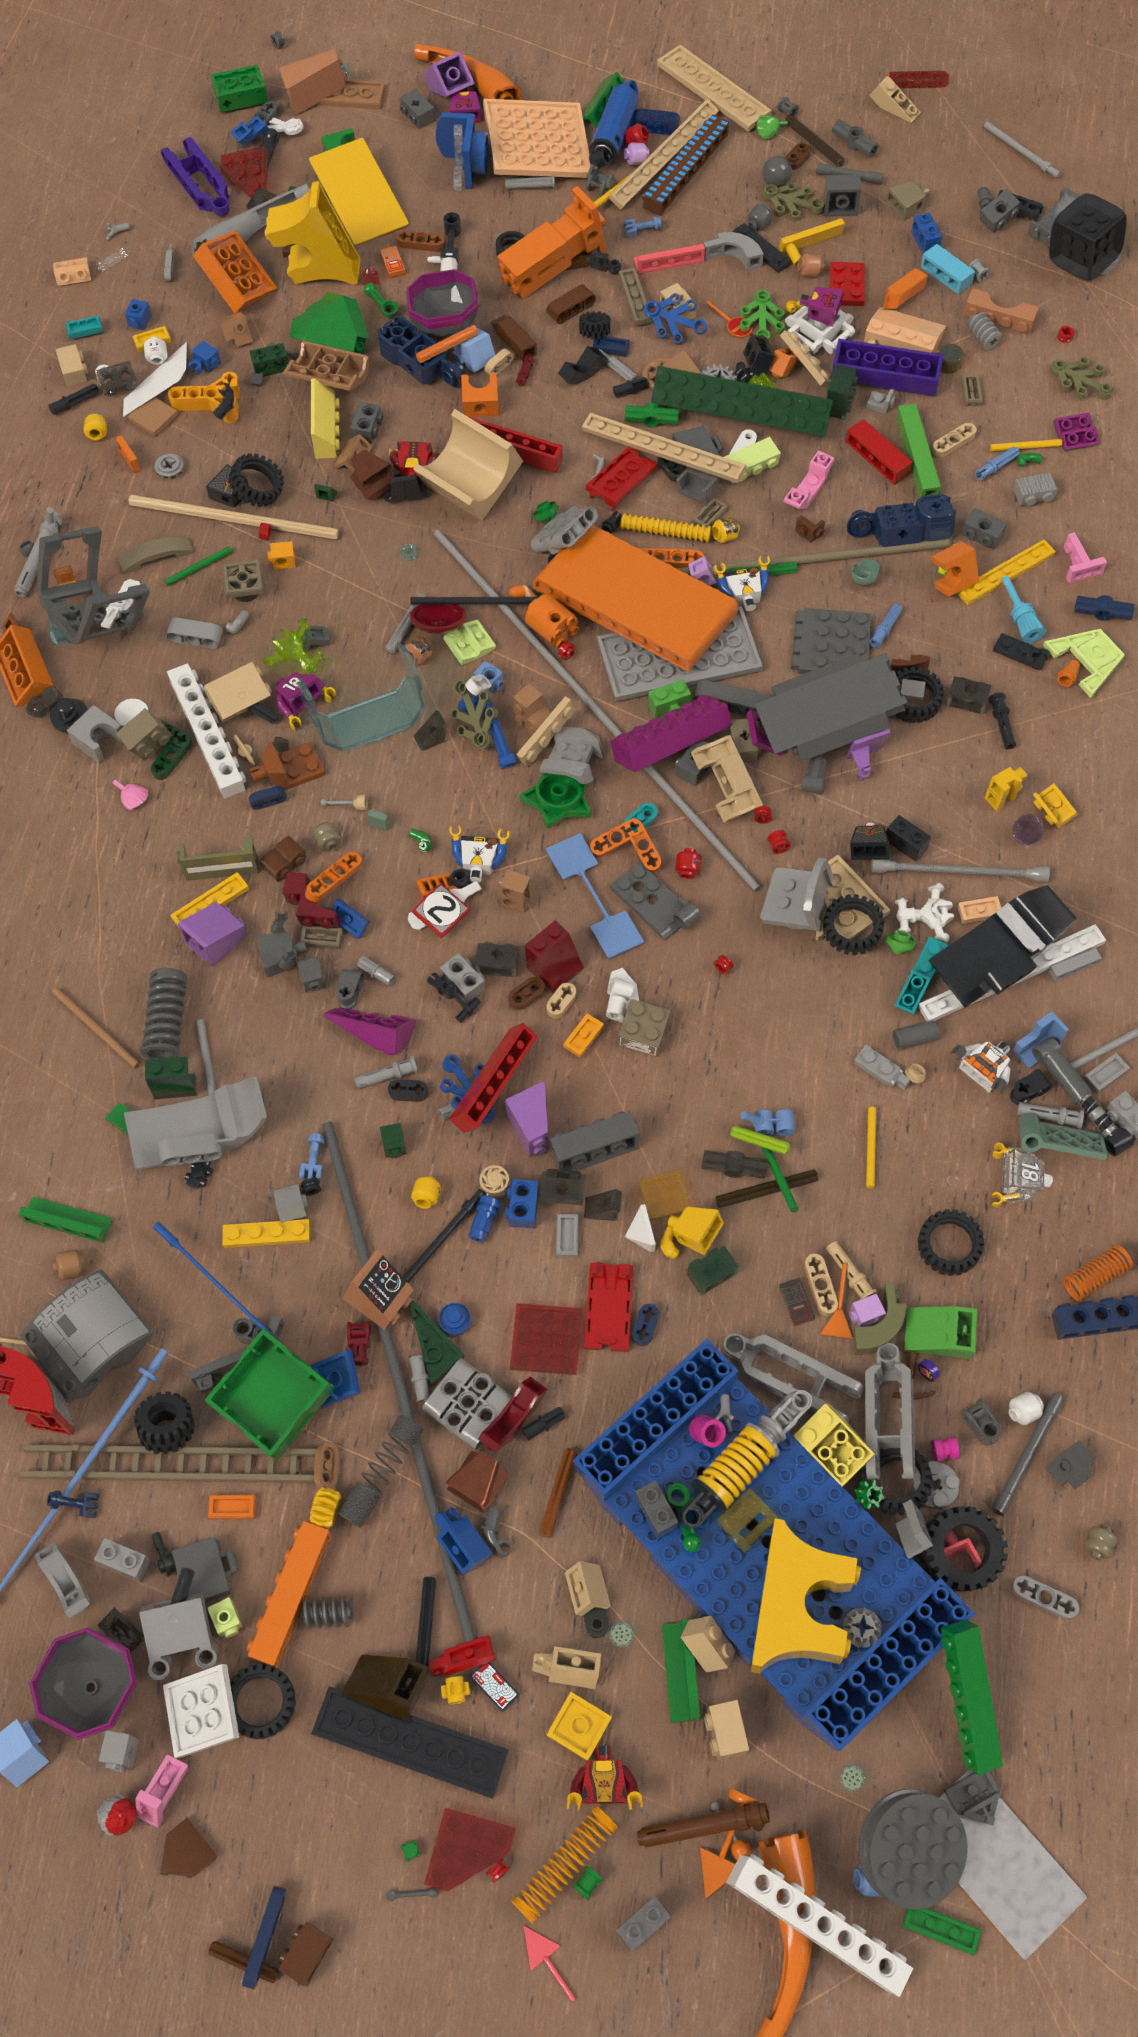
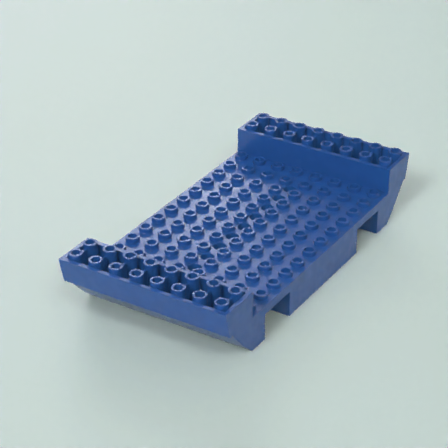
[573,1339,975,1751]

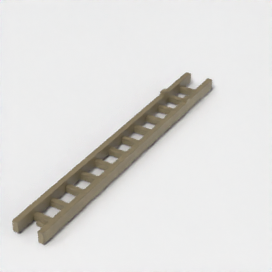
[19,1445,316,1483]

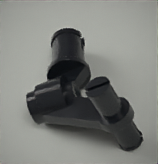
[427,973,481,1023]

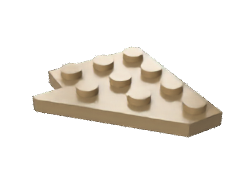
[815,855,890,941]

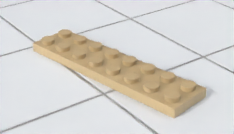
[657,45,771,131]

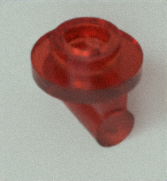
[361,268,380,285]

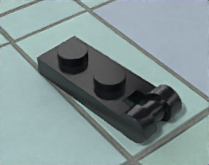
[997,190,1044,222]
[993,633,1050,670]

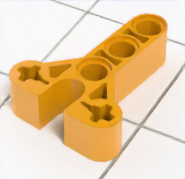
[168,372,240,423]

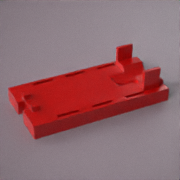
[585,446,657,512]
[584,1262,634,1352]

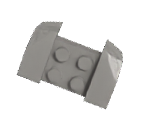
[539,727,603,784]

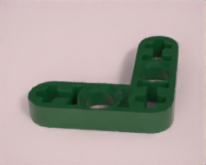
[151,719,192,780]

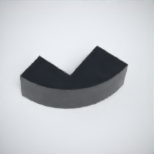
[558,346,608,384]

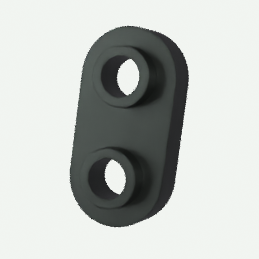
[658,457,685,482]
[583,1607,609,1638]

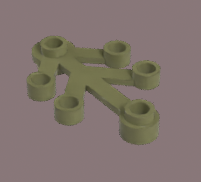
[762,182,825,221]
[1050,357,1113,400]
[450,679,498,749]

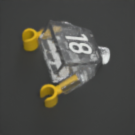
[991,1142,1053,1208]

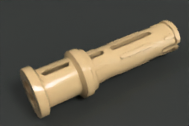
[826,1241,877,1300]

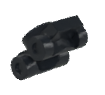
[184,1161,213,1189]

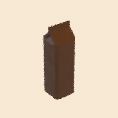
[491,315,537,362]

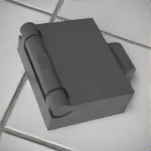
[672,425,724,469]
[172,1537,239,1603]

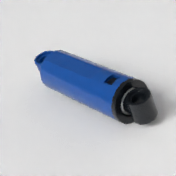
[589,80,638,169]

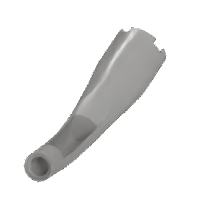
[191,183,310,254]

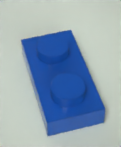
[331,899,370,939]

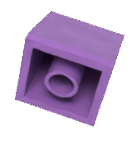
[423,51,475,97]
[178,902,247,967]
[505,1082,549,1157]

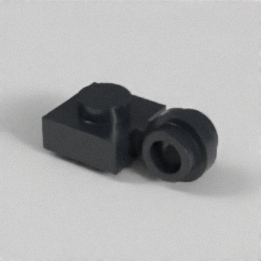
[590,250,621,275]

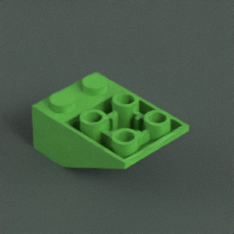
[904,1306,977,1359]

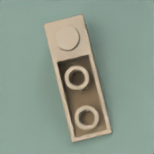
[869,76,921,123]

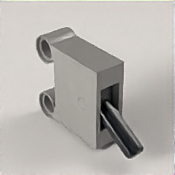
[139,1568,219,1680]

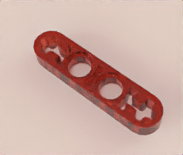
[886,71,949,88]

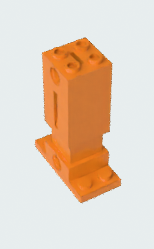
[497,186,607,299]

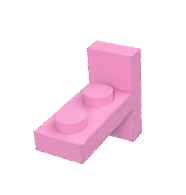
[1064,532,1107,583]
[135,1755,188,1828]

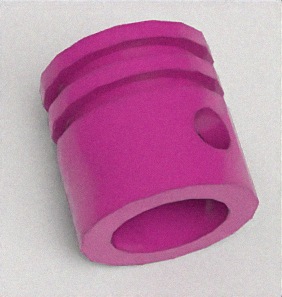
[689,1415,726,1447]

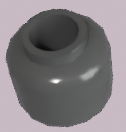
[748,204,773,231]

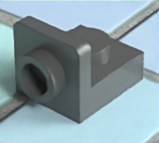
[299,625,330,652]

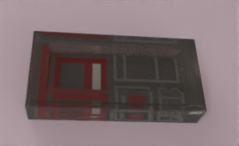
[779,1278,816,1327]

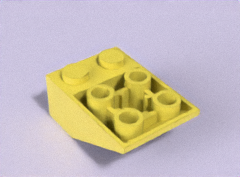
[793,1403,875,1487]

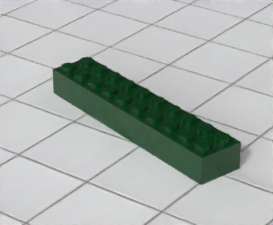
[651,366,834,437]

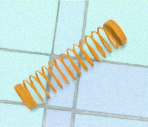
[511,1805,618,1924]

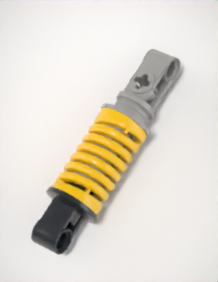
[676,1390,812,1528]

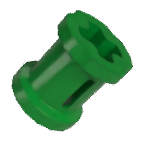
[571,1865,604,1901]

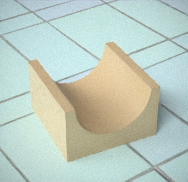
[413,409,523,521]

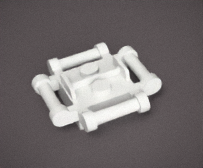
[785,306,855,354]

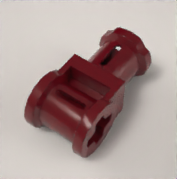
[347,1321,371,1366]

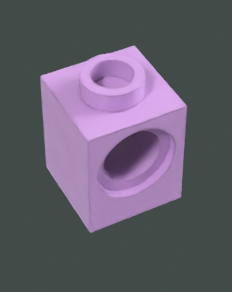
[688,556,717,586]
[849,1294,886,1327]

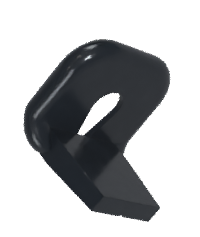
[383,474,427,502]

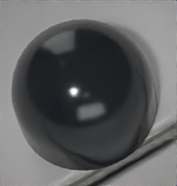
[450,869,470,889]

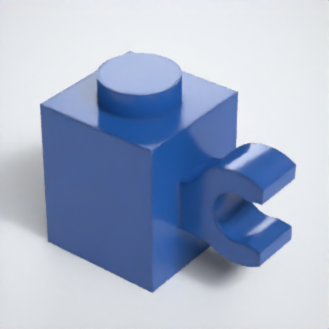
[188,340,221,375]

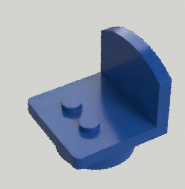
[436,112,489,189]

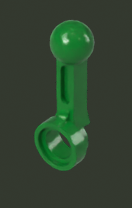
[364,283,398,319]
[666,1483,701,1552]

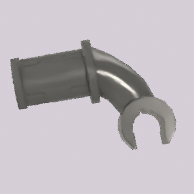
[480,1507,511,1558]

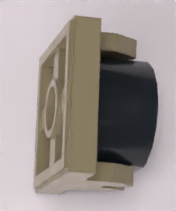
[223,560,264,602]

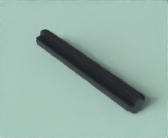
[416,1577,436,1666]

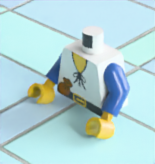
[713,556,770,612]
[449,825,511,883]

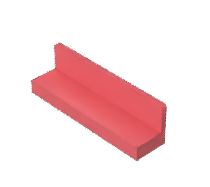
[634,244,705,274]

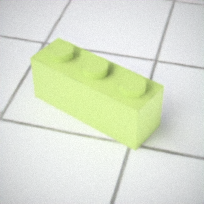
[724,437,781,484]

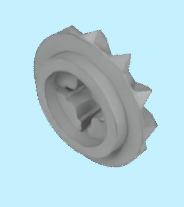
[155,454,184,479]
[843,1607,882,1648]

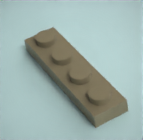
[619,268,652,326]

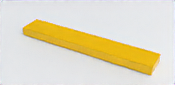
[956,540,1056,606]

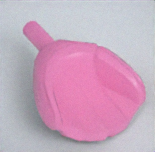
[113,779,149,811]

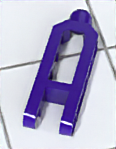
[160,137,230,216]

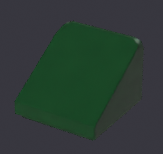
[314,484,337,502]

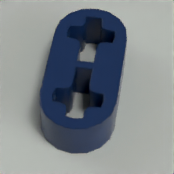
[249,786,287,810]
[632,1304,659,1346]

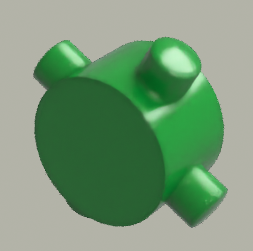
[400,1840,421,1862]

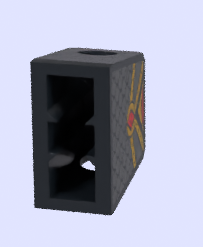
[206,464,250,507]
[850,823,889,860]

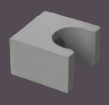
[67,705,122,763]

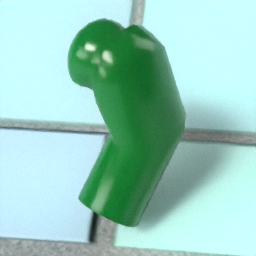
[1017,452,1042,467]
[409,828,432,852]

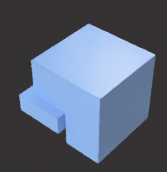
[451,328,495,372]
[0,1719,49,1788]

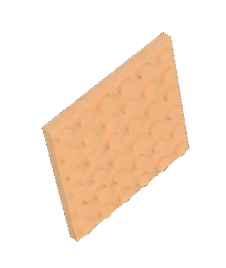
[483,99,591,178]

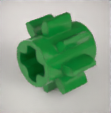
[854,1479,885,1509]

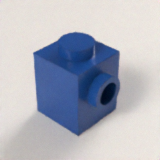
[125,299,151,330]

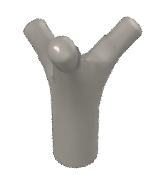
[106,223,129,241]
[714,1394,734,1433]

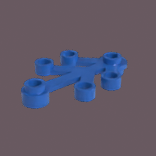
[644,293,707,345]
[440,1054,496,1124]

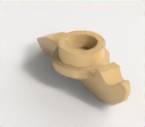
[234,735,255,765]

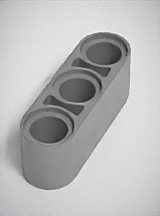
[166,618,223,649]

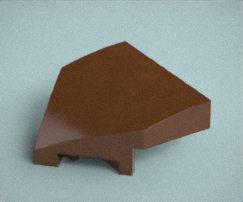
[160,1817,217,1878]

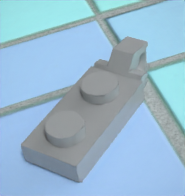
[853,1045,910,1090]

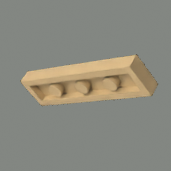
[780,330,833,388]
[516,696,576,767]

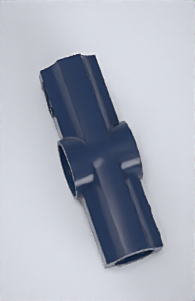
[1074,595,1135,621]

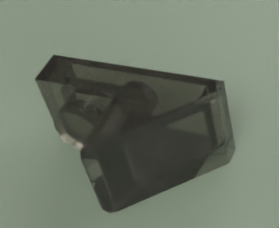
[584,1189,622,1221]

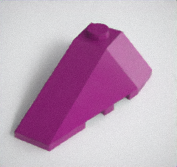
[324,1008,416,1055]

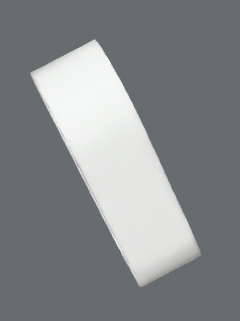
[465,674,491,696]

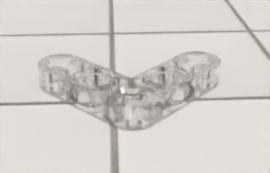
[453,124,464,192]

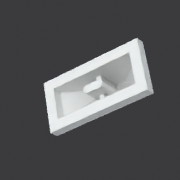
[625,1204,656,1252]

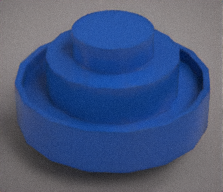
[439,1303,471,1336]

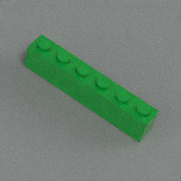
[941,1619,1003,1775]

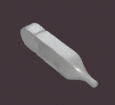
[164,244,174,281]

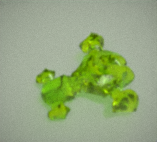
[263,618,325,674]

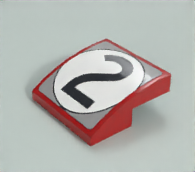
[412,883,470,938]

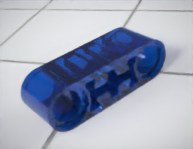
[631,109,680,135]

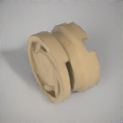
[479,1165,510,1199]

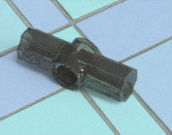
[701,1150,767,1179]

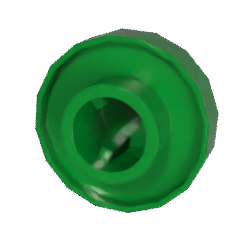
[533,501,559,523]

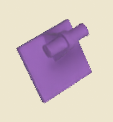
[846,729,891,781]

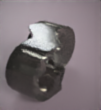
[26,687,63,719]

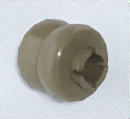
[313,822,341,851]
[1084,1524,1118,1561]

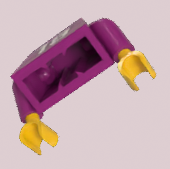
[275,672,336,731]

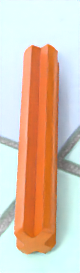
[416,325,478,363]

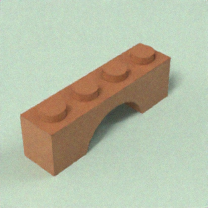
[964,288,1039,334]

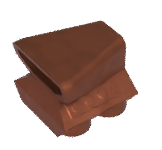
[350,450,396,500]
[446,1450,509,1513]

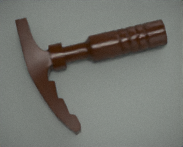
[892,1352,936,1400]

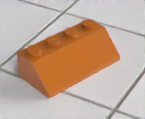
[0,625,53,707]

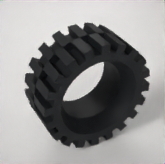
[920,1506,1008,1592]

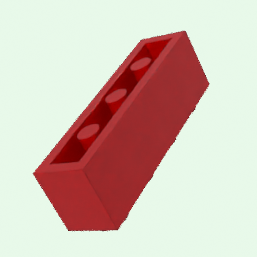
[846,419,913,485]

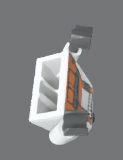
[950,1041,1011,1094]

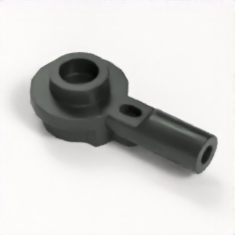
[151,1532,176,1577]

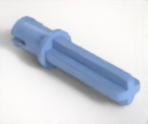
[975,447,1020,481]
[869,603,903,648]

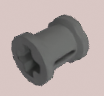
[777,97,799,117]

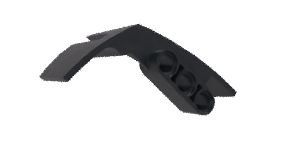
[928,885,1077,1008]

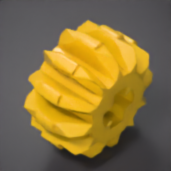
[310,1487,341,1529]

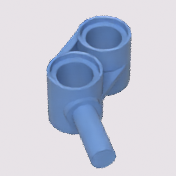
[740,1110,795,1136]

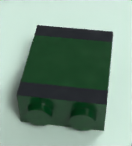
[145,1056,197,1100]

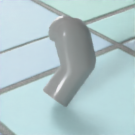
[225,610,249,634]

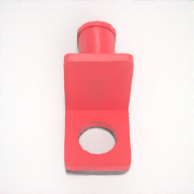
[944,1529,982,1568]

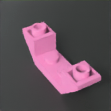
[783,450,834,509]

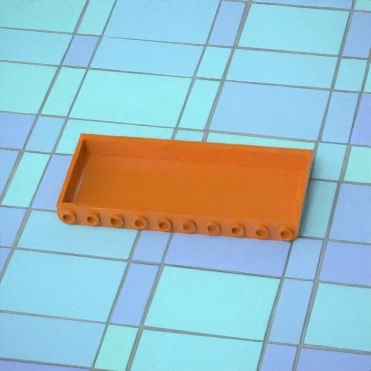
[533,524,738,672]

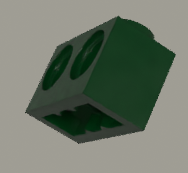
[249,343,289,377]

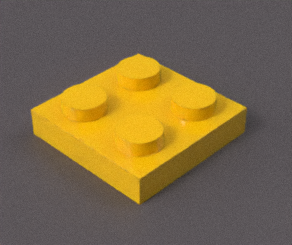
[546,1692,612,1761]

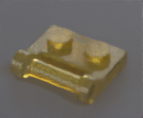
[716,1488,779,1553]

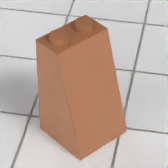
[279,49,347,115]

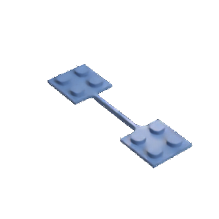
[545,833,644,959]

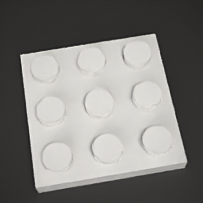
[163,1664,239,1758]

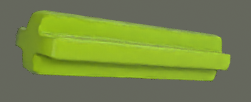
[730,1126,790,1155]

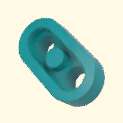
[624,803,658,834]

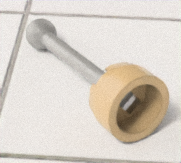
[320,795,368,810]

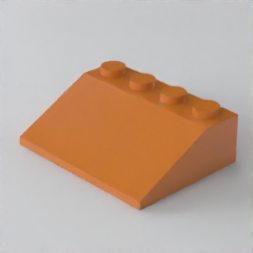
[193,230,277,314]

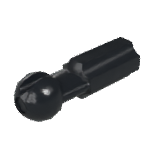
[252,128,280,173]

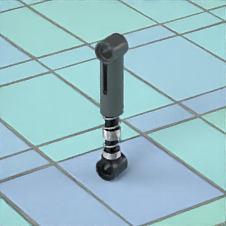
[1032,1037,1134,1157]

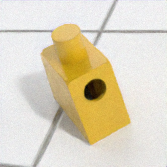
[668,1207,724,1255]

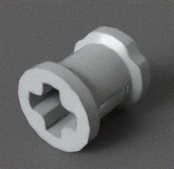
[969,259,990,282]

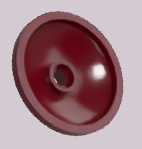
[410,605,466,634]

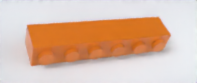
[247,1521,331,1668]

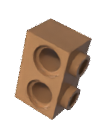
[498,870,531,913]

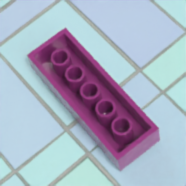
[610,695,732,772]

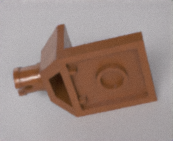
[249,741,326,790]

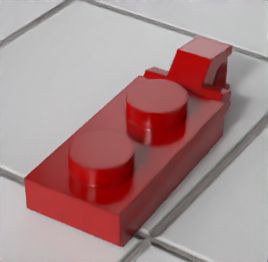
[429,1635,496,1677]

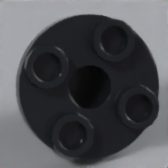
[50,698,88,734]

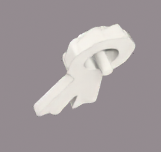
[267,118,304,135]

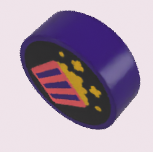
[918,1359,940,1382]

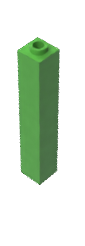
[896,404,941,498]

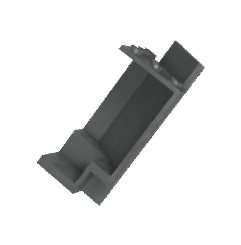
[755,653,908,762]

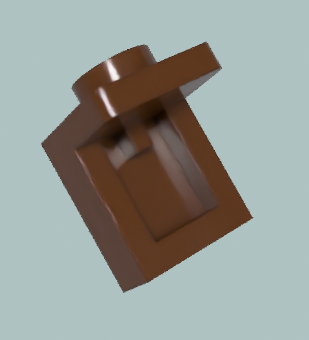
[795,515,825,543]

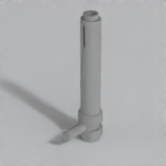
[14,507,63,597]

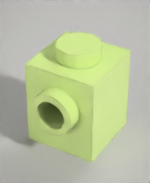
[208,1597,243,1638]

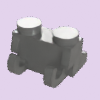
[586,164,617,197]

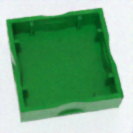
[205,1329,336,1460]

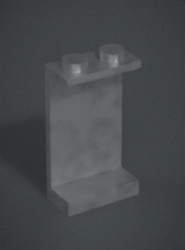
[1027,187,1080,246]

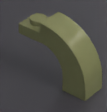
[852,1283,906,1355]

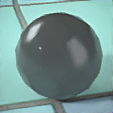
[762,156,792,187]

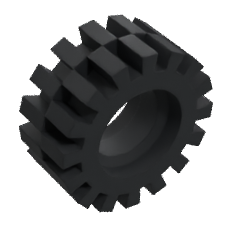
[579,311,610,339]

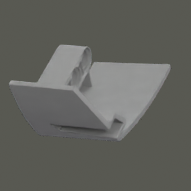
[124,1077,267,1170]

